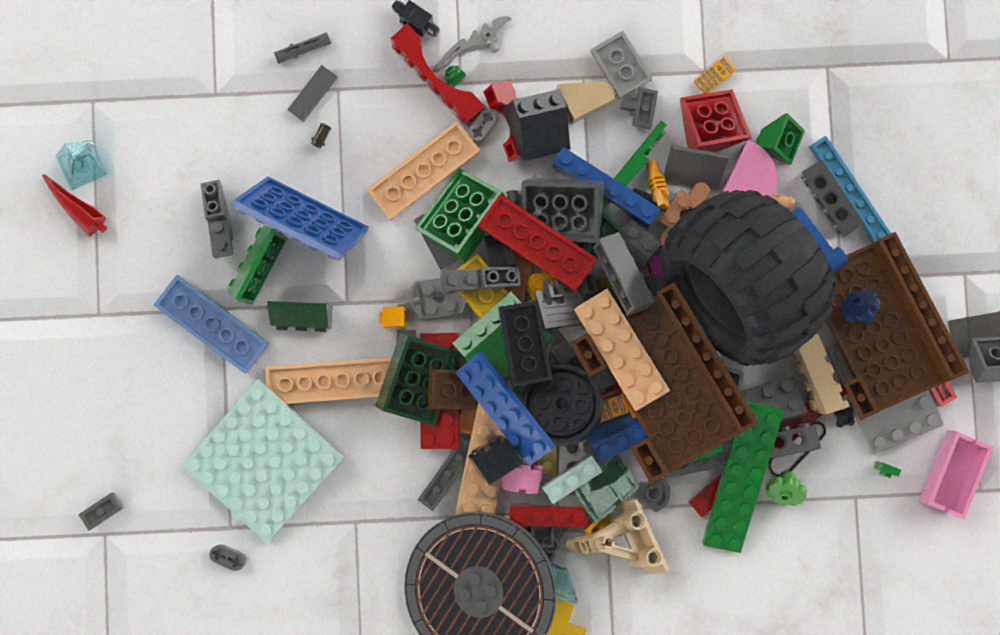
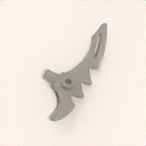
[433,16,512,72]

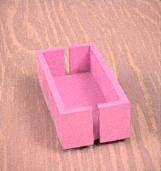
[919,430,993,520]

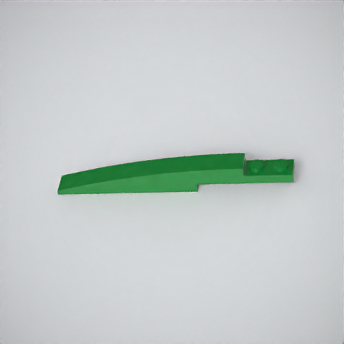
[536,120,667,267]

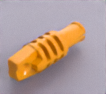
[646,160,670,210]

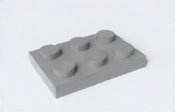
[590,31,653,100]

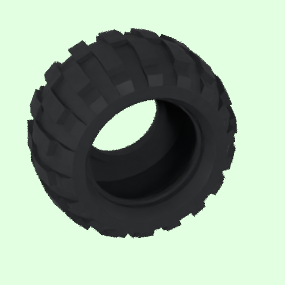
[659,190,836,366]

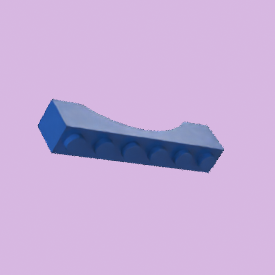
[552,147,661,229]

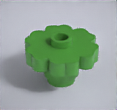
[765,471,807,506]

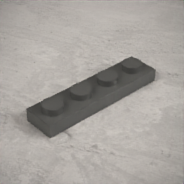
[418,436,470,511]

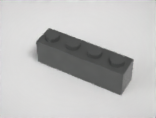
[593,233,654,316]

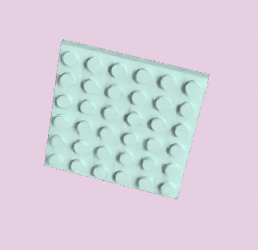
[182,380,344,543]

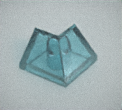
[56,140,107,190]
[550,562,578,605]

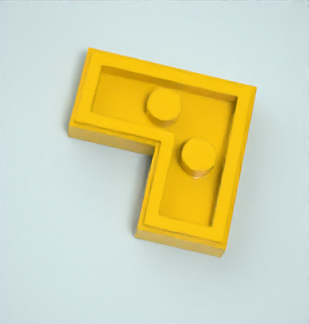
[547,598,586,635]

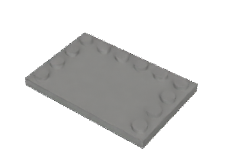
[826,344,944,455]

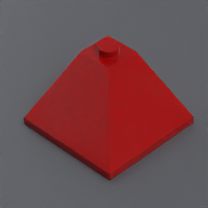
[680,89,752,153]

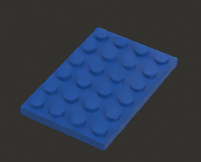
[232,176,369,260]

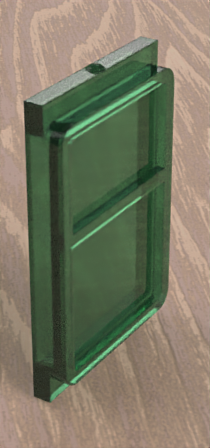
[573,455,640,523]

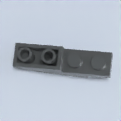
[200,180,234,259]
[440,267,521,292]

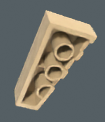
[792,333,850,414]

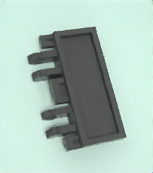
[534,274,599,330]

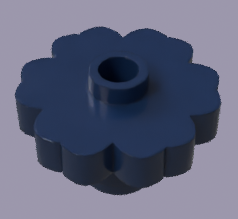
[839,289,881,325]

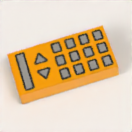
[694,57,736,94]
[600,394,629,422]

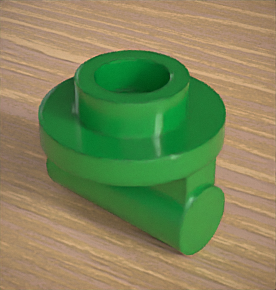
[444,65,466,88]

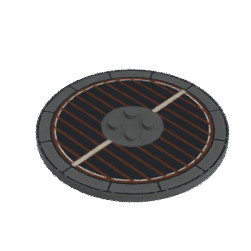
[404,512,557,635]

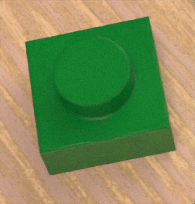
[874,461,901,478]

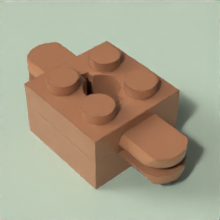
[656,183,710,248]

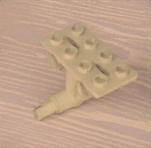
[565,499,669,574]

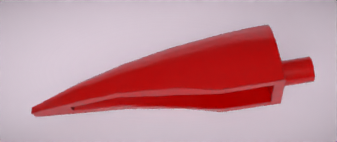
[42,174,107,237]

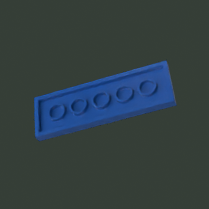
[456,351,556,466]

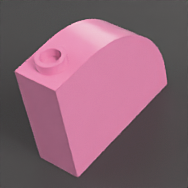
[719,140,777,197]

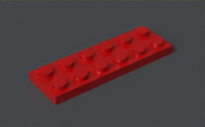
[478,194,597,292]
[420,333,460,449]

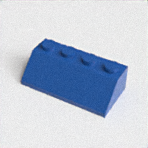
[587,406,648,463]

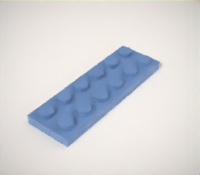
[154,275,270,374]

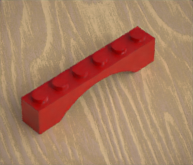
[390,23,485,126]

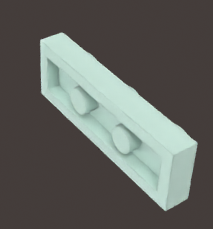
[542,454,602,504]

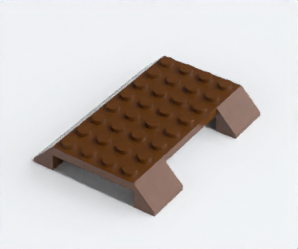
[826,232,970,420]
[570,282,759,484]

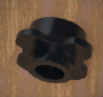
[834,407,855,428]

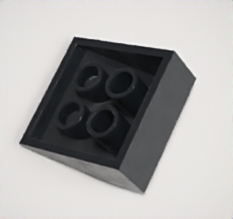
[502,89,571,162]

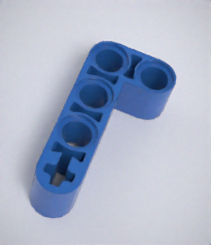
[792,208,848,273]

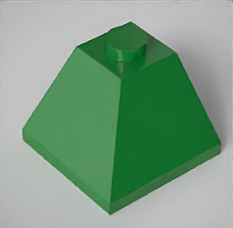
[756,113,805,165]

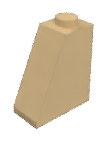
[556,82,616,124]

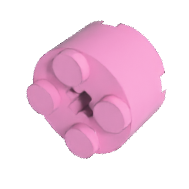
[502,460,543,494]

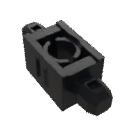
[392,0,440,38]

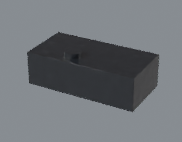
[497,300,553,387]

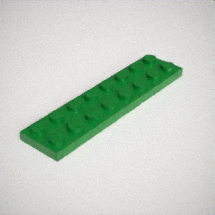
[702,401,784,553]

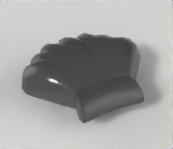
[638,477,671,512]

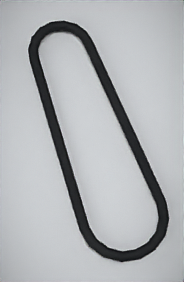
[768,421,826,477]

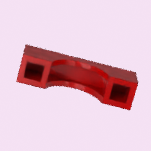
[483,80,521,162]
[509,503,588,527]

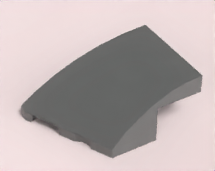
[522,526,568,565]

